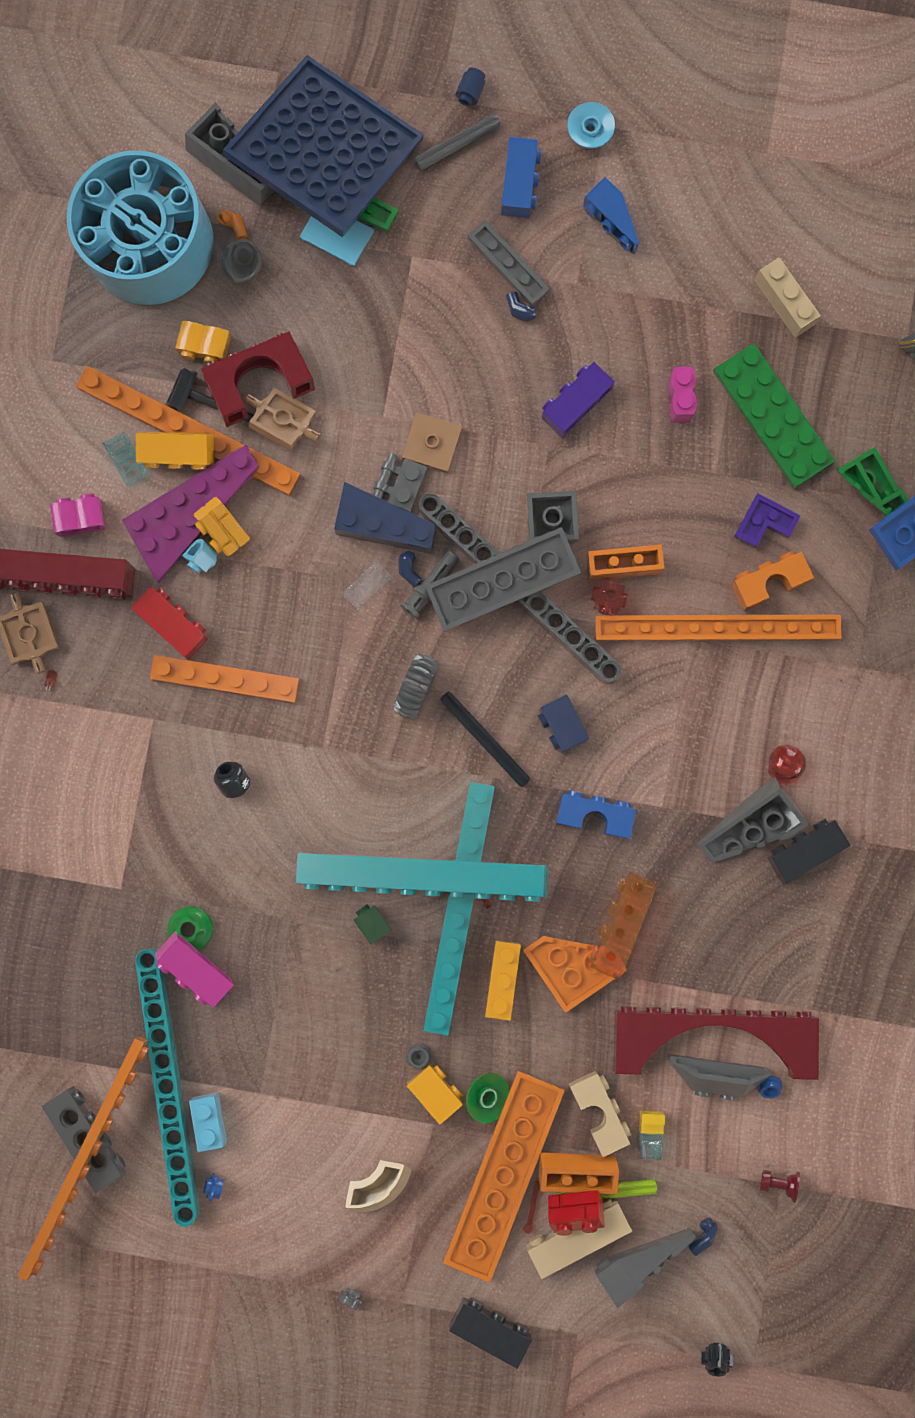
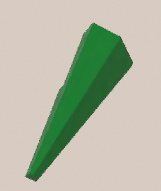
[837,447,908,516]

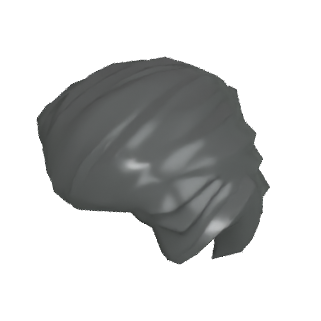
[221,239,262,283]

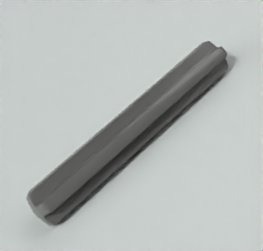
[415,114,500,170]

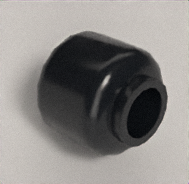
[214,762,250,798]

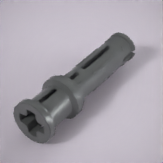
[400,550,460,619]

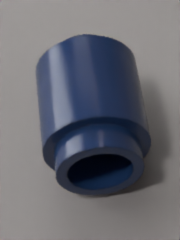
[455,67,486,107]

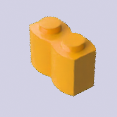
[175,321,232,364]

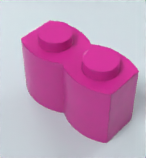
[668,367,697,423]
[50,494,106,537]

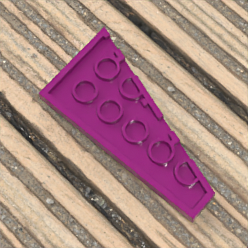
[122,445,260,583]

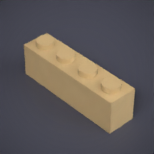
[526,1198,632,1279]

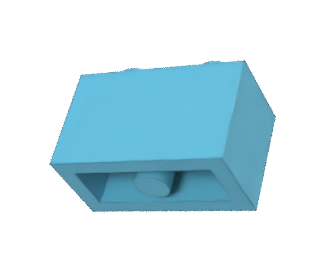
[189,1092,227,1152]

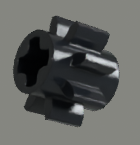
[701,1343,734,1377]

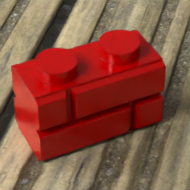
[548,1190,605,1236]

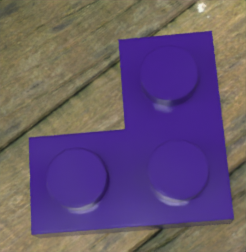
[734,493,801,548]

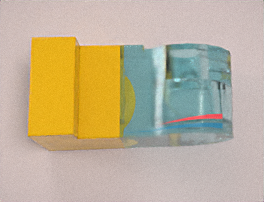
[639,1110,665,1160]

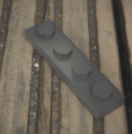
[468,220,550,307]

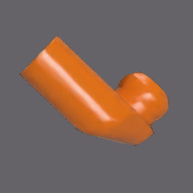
[216,210,248,240]

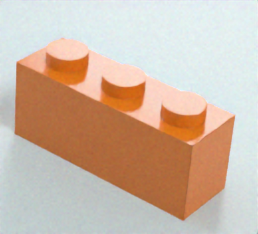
[586,544,665,581]
[538,1153,619,1194]

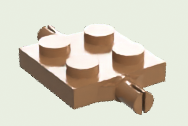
[244,388,321,451]
[0,593,60,674]

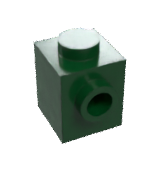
[354,904,392,945]

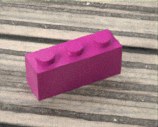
[155,931,234,1008]

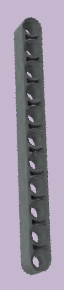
[419,493,621,684]

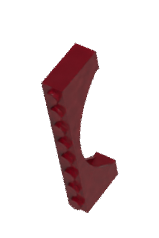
[613,1006,819,1080]

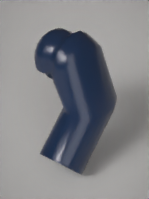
[506,291,537,321]

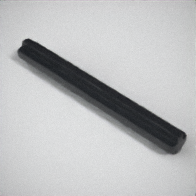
[440,691,530,787]

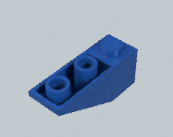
[583,177,639,254]

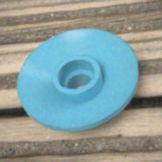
[567,102,615,149]

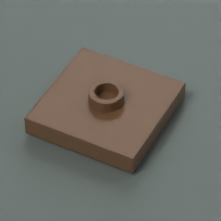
[402,412,462,473]

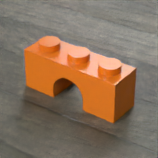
[731,551,814,611]

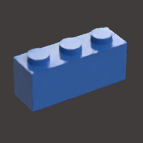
[501,137,542,218]

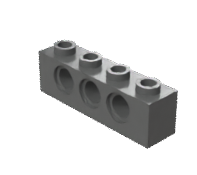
[41,1086,126,1193]

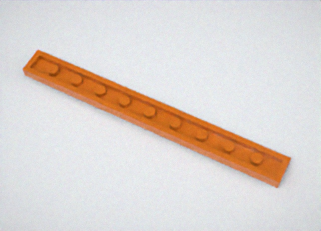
[76,366,301,496]
[595,615,842,641]
[17,1036,149,1281]

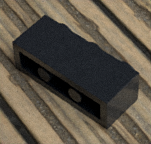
[767,818,851,884]
[449,1297,532,1369]

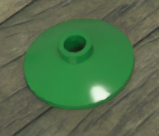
[466,1073,509,1124]

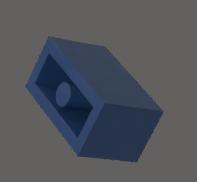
[538,694,589,753]

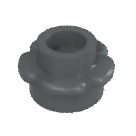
[406,1045,431,1070]
[338,1288,363,1310]

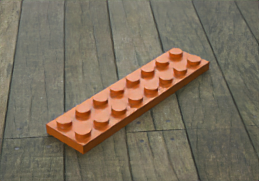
[443,1070,565,1283]

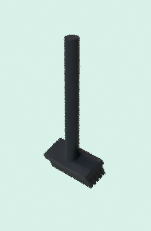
[165,368,255,422]

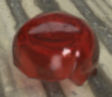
[768,744,806,785]

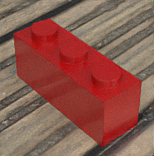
[131,586,208,660]

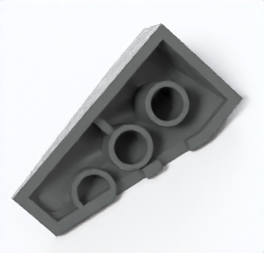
[698,777,809,862]
[594,1228,696,1308]

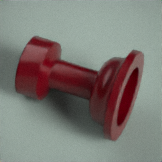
[760,1170,800,1203]

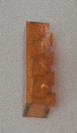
[589,872,658,979]

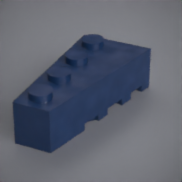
[334,482,436,554]

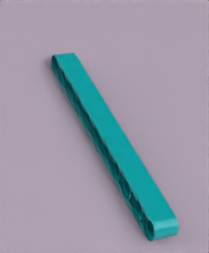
[135,948,200,1227]

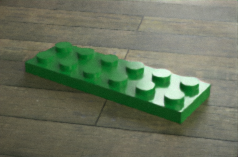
[713,343,835,489]

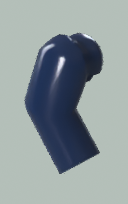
[398,551,423,587]
[689,1218,718,1256]

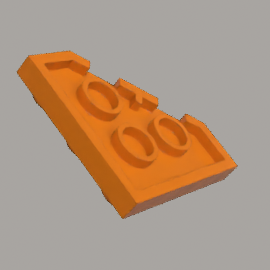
[523,936,627,1013]

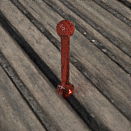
[523,1180,540,1234]

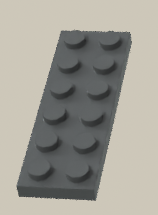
[425,527,582,632]

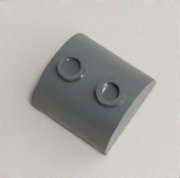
[527,491,579,544]

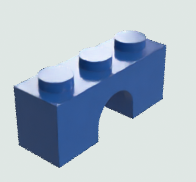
[555,790,636,839]

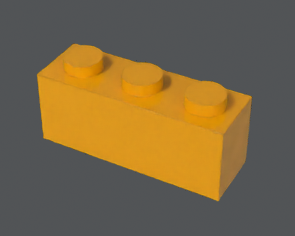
[136,432,214,469]
[485,940,521,1021]

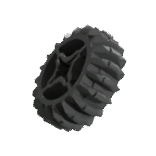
[394,653,439,720]

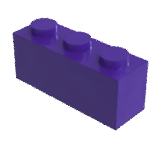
[542,362,615,438]

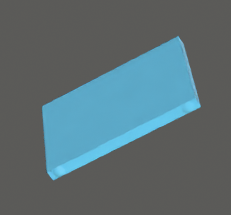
[300,216,374,267]

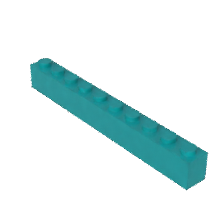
[423,782,495,1036]
[296,853,549,902]

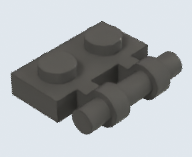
[373,453,427,513]

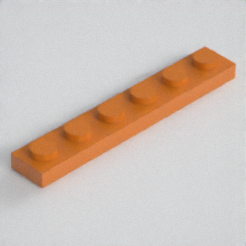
[150,655,300,704]

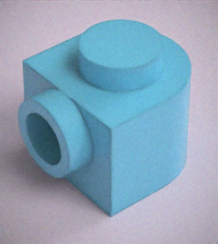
[182,539,217,574]

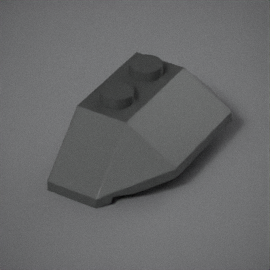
[667,1054,771,1101]

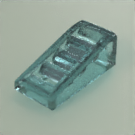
[102,432,148,486]

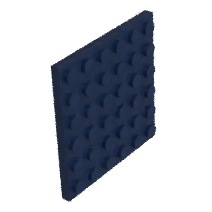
[223,55,424,237]

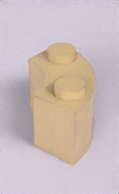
[345,1160,412,1212]

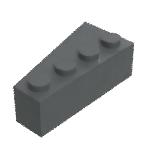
[185,102,274,206]

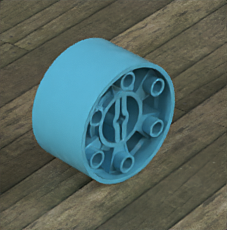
[67,150,214,305]

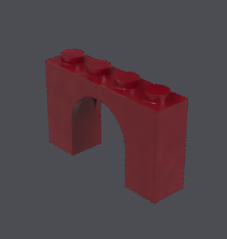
[200,331,315,428]

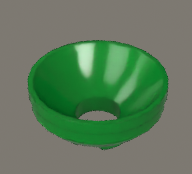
[167,906,213,950]

